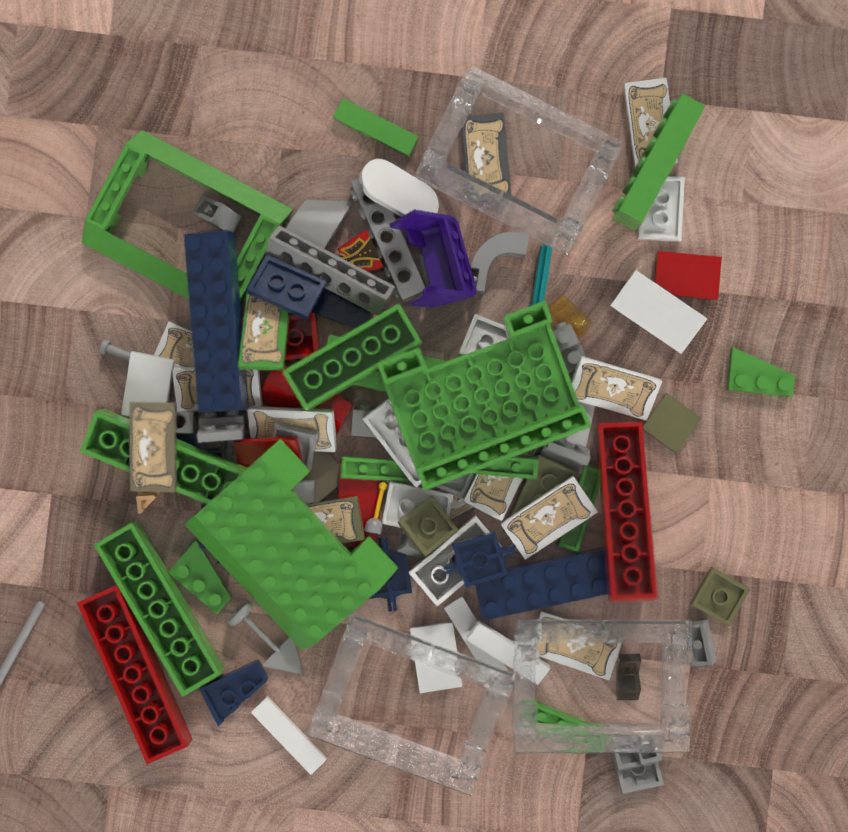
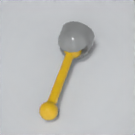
[364,482,387,535]

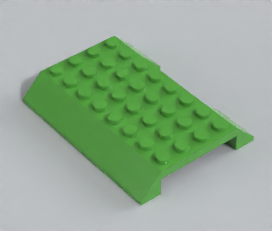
[377,301,591,491]
[184,439,398,650]

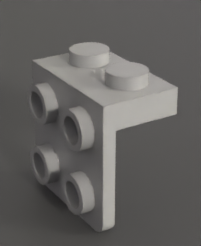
[540,438,591,480]

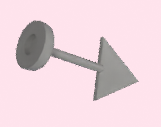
[227,600,303,675]

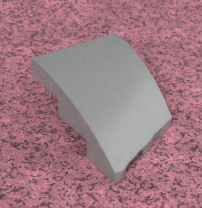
[286,200,354,249]
[608,725,664,794]

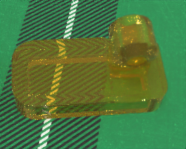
[549,296,591,337]

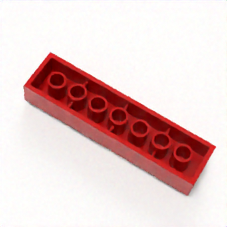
[595,422,658,603]
[77,585,193,764]

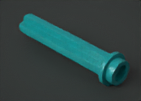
[528,245,552,307]

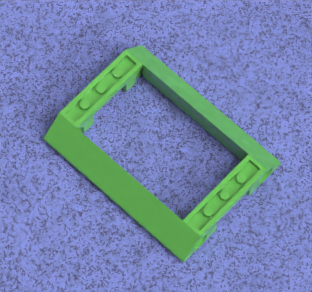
[82,130,293,305]

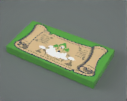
[238,294,290,371]

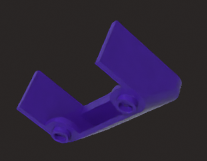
[389,209,477,308]

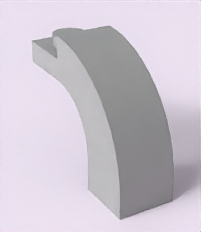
[471,232,529,294]

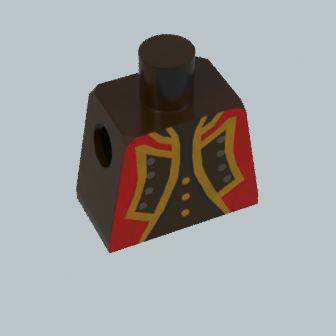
[338,230,384,274]

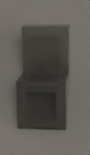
[616,654,641,700]

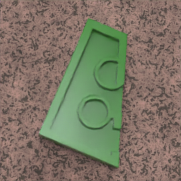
[726,347,795,397]
[168,539,232,614]

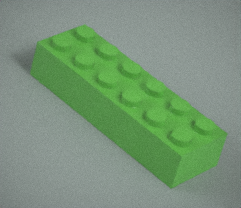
[612,93,705,231]
[282,304,422,411]

